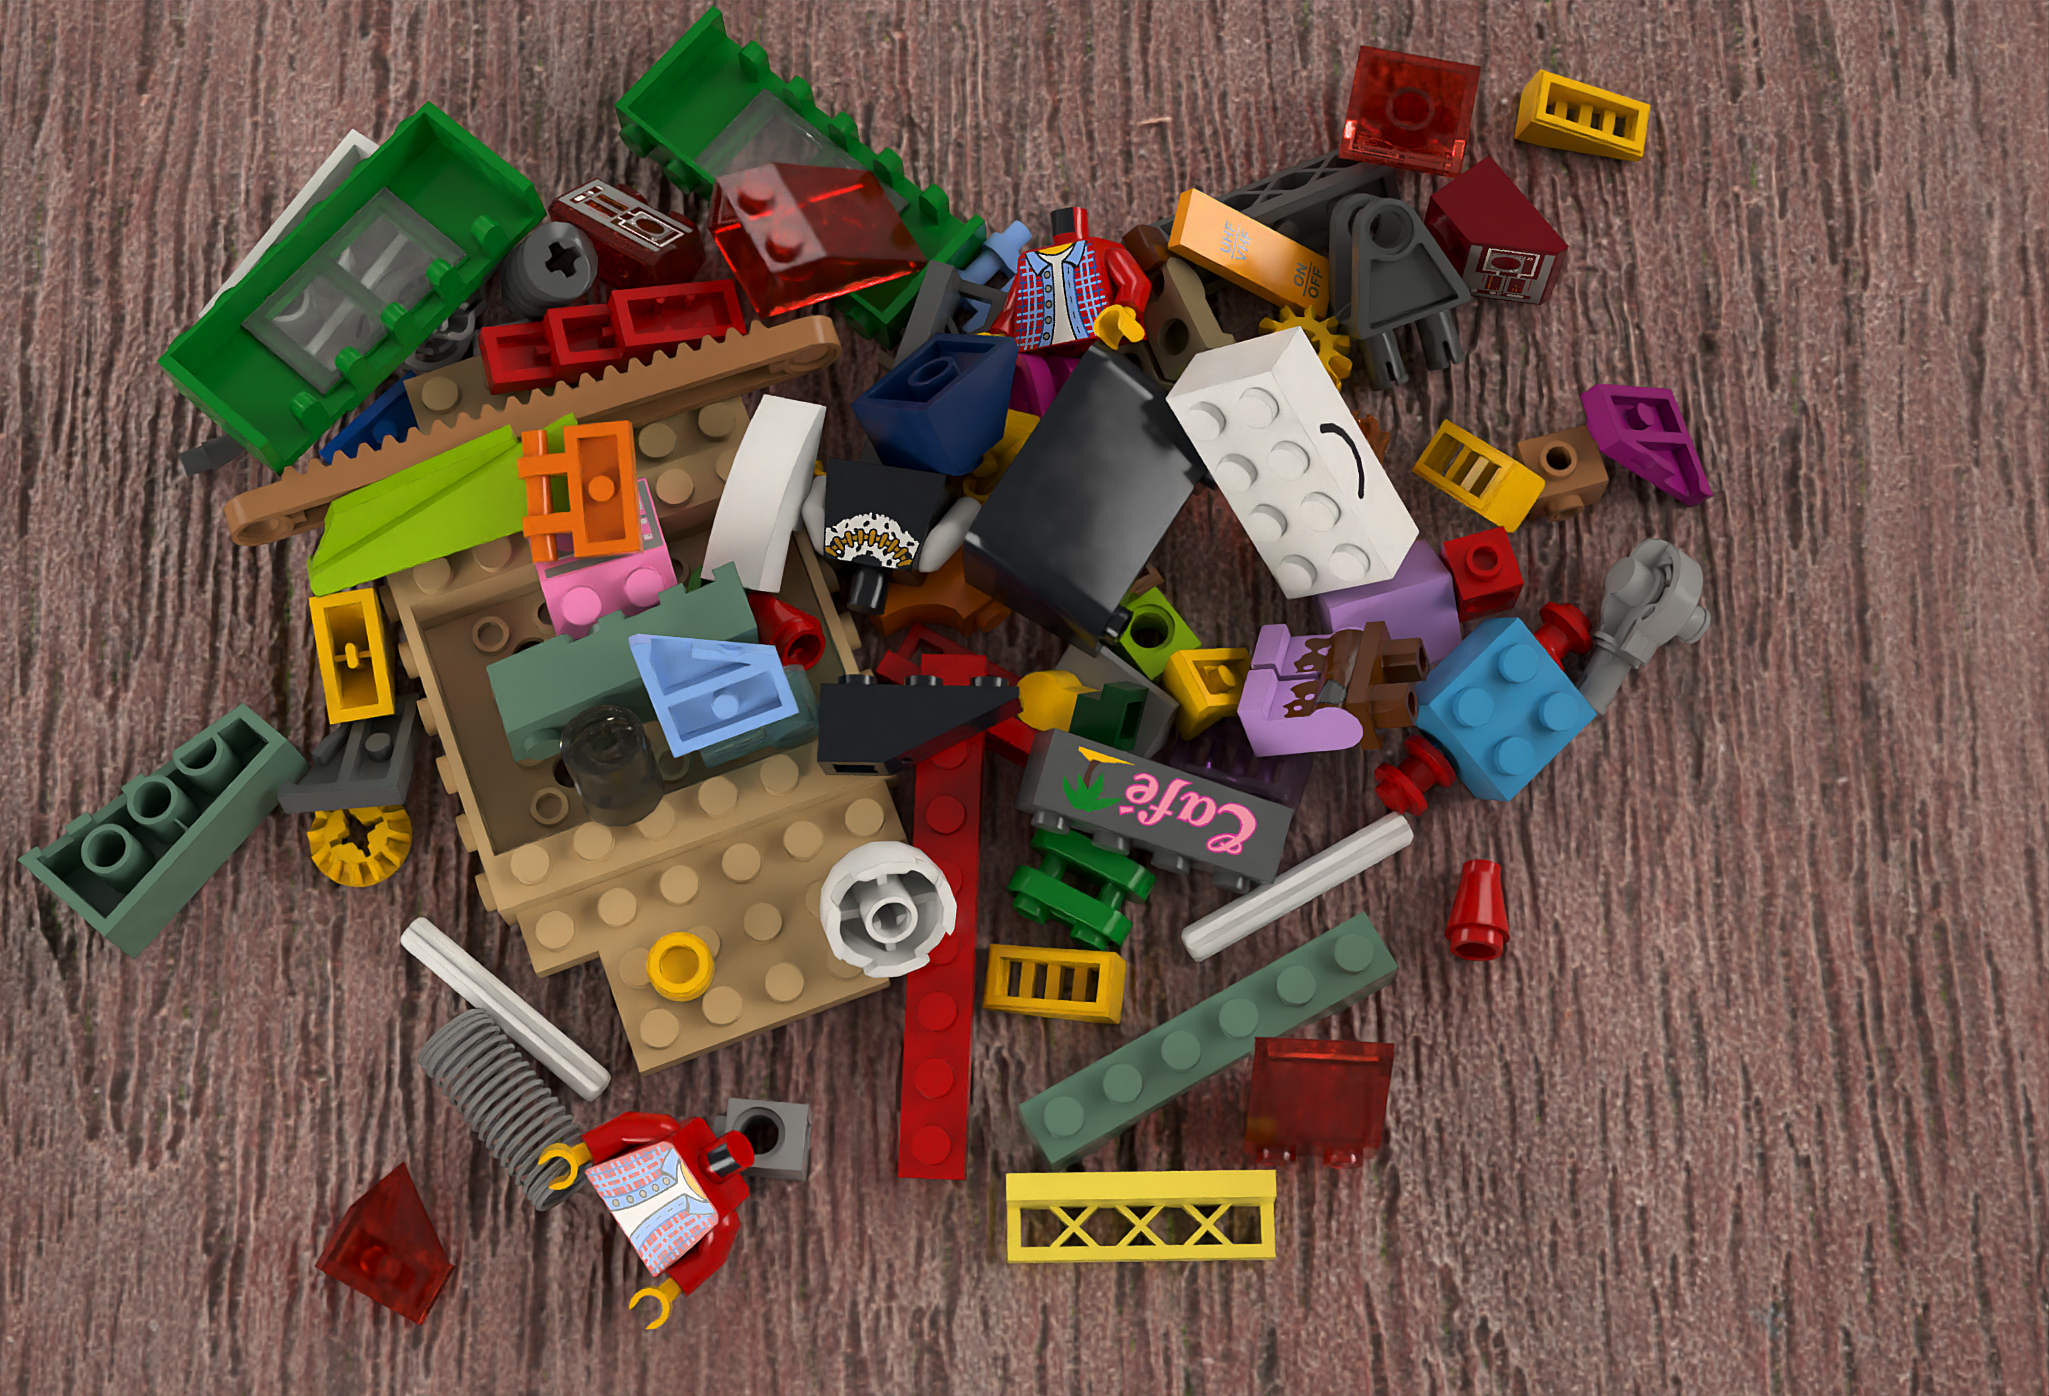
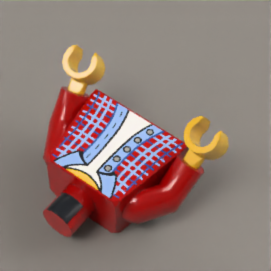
[976,207,1152,359]
[538,1111,755,1329]

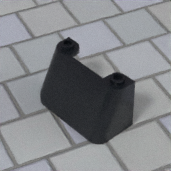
[962,340,1219,658]

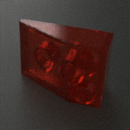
[706,162,927,319]
[1241,1037,1395,1169]

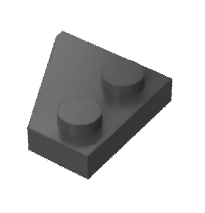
[277,693,424,814]

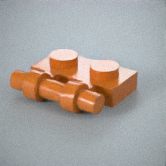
[517,420,644,564]

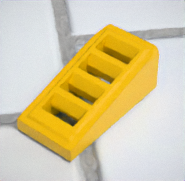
[1514,69,1651,162]
[1412,419,1545,533]
[982,944,1126,1024]

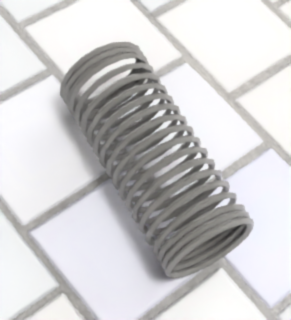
[417,1008,593,1211]

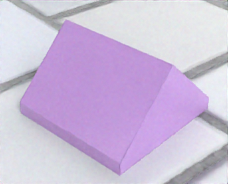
[1311,539,1462,666]

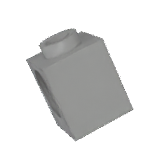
[713,1098,813,1181]

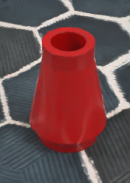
[746,590,826,673]
[1444,859,1510,961]

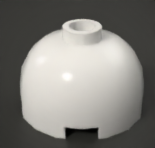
[819,841,957,978]

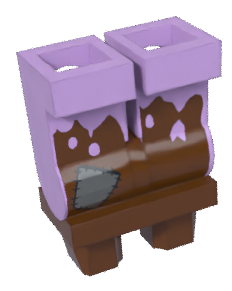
[1237,621,1430,757]

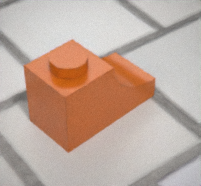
[869,544,1012,639]

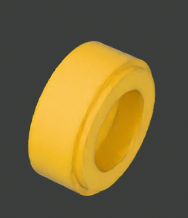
[646,932,715,1002]

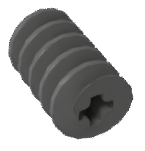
[500,221,598,320]

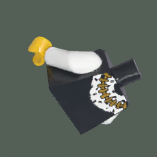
[801,457,996,615]

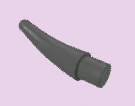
[179,433,246,477]

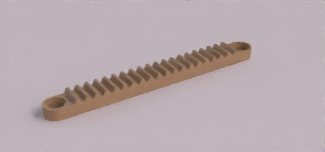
[224,315,843,546]

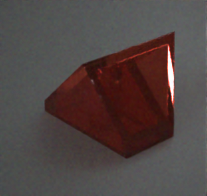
[314,1161,456,1326]

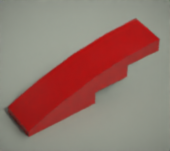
[478,279,747,395]

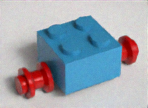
[1374,602,1597,816]

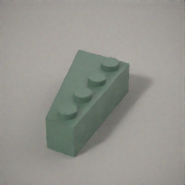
[486,561,759,762]
[17,703,312,960]

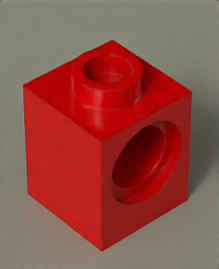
[1438,525,1524,623]

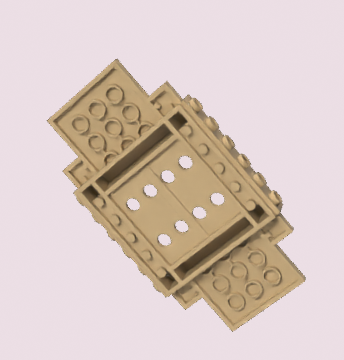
[379,354,908,1077]

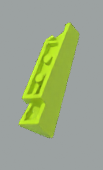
[306,412,579,597]

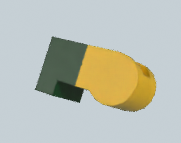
[1016,669,1149,751]

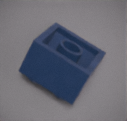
[850,333,1019,476]

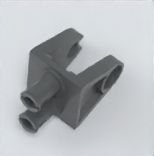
[1328,193,1472,391]

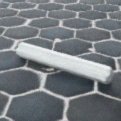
[1181,811,1414,962]
[400,917,611,1101]

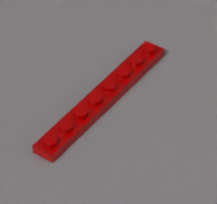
[898,654,988,1181]

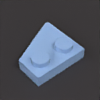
[628,634,799,758]

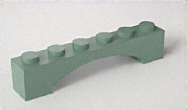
[1018,911,1398,1173]

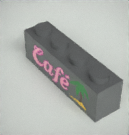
[1014,728,1294,894]

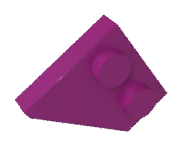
[1579,383,1713,507]

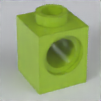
[1105,586,1202,686]

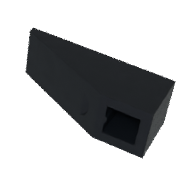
[817,674,1024,776]

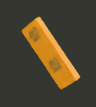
[1167,188,1329,321]

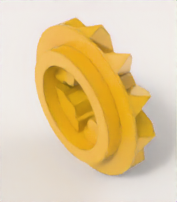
[306,805,412,887]

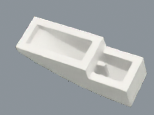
[700,394,827,593]

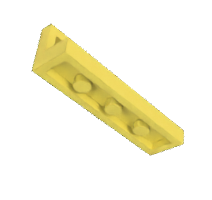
[1006,1170,1277,1263]

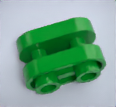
[1005,828,1156,951]

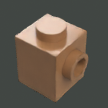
[1512,424,1609,522]

